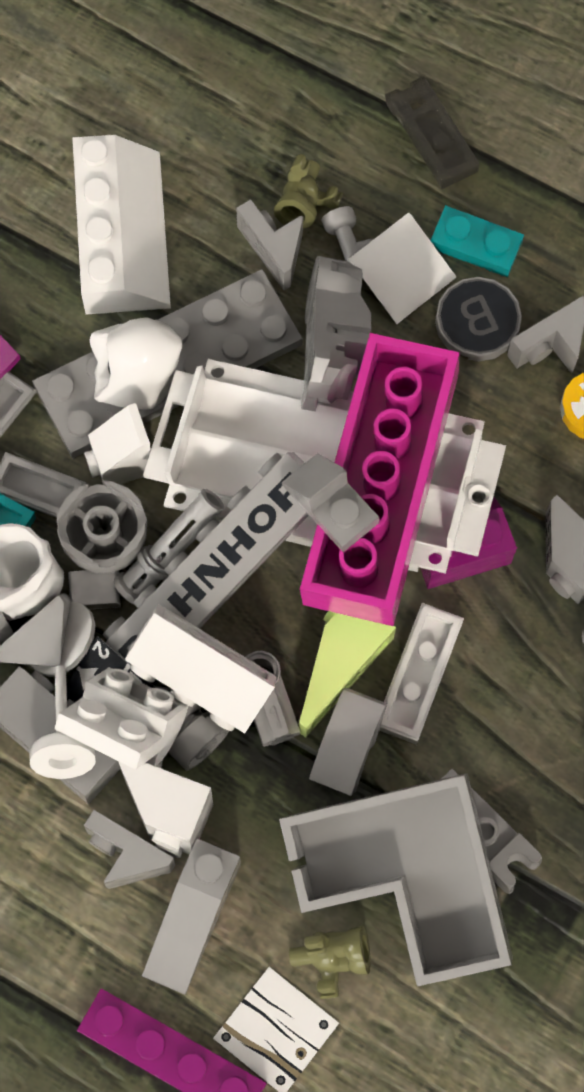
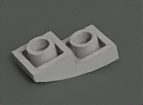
[309,687,388,796]

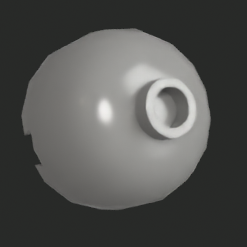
[57,481,147,573]

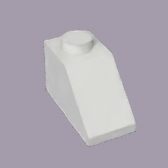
[84,403,151,485]

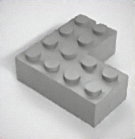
[279,773,513,986]

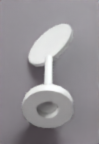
[29,601,96,779]

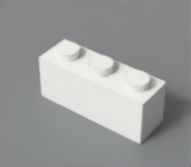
[125,604,276,733]

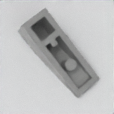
[142,838,241,995]

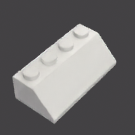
[72,135,171,314]

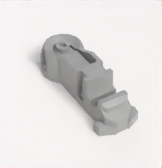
[301,256,371,412]

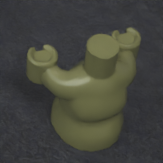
[274,154,343,228]
[289,926,371,999]

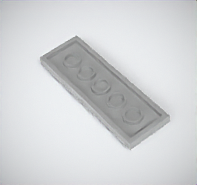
[32,269,303,459]

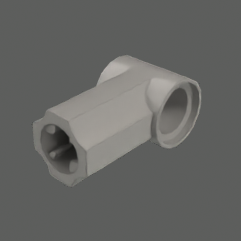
[246,651,301,747]

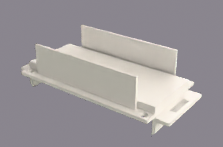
[143,359,506,574]

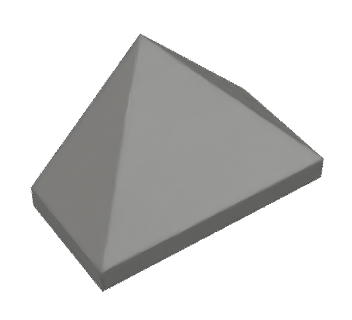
[0,593,71,666]

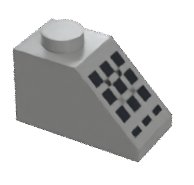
[545,495,584,604]

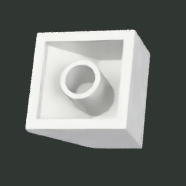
[119,762,213,858]

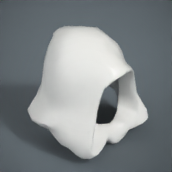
[90,317,182,410]
[0,523,64,621]

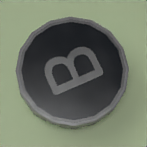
[435,277,522,362]

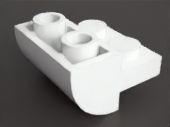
[55,667,188,770]

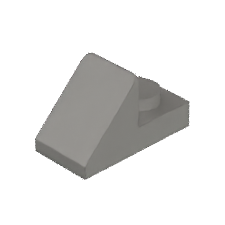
[236,199,303,291]
[507,296,584,373]
[282,453,379,552]
[84,810,176,889]

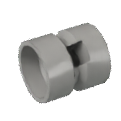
[168,691,229,771]

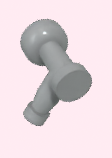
[321,206,374,264]

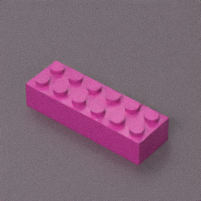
[300,333,460,626]

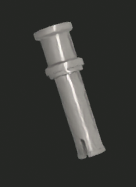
[114,489,224,604]

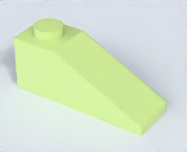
[299,611,396,738]

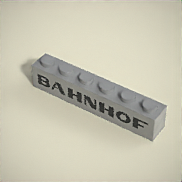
[102,452,309,665]

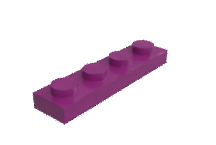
[77,988,267,1092]

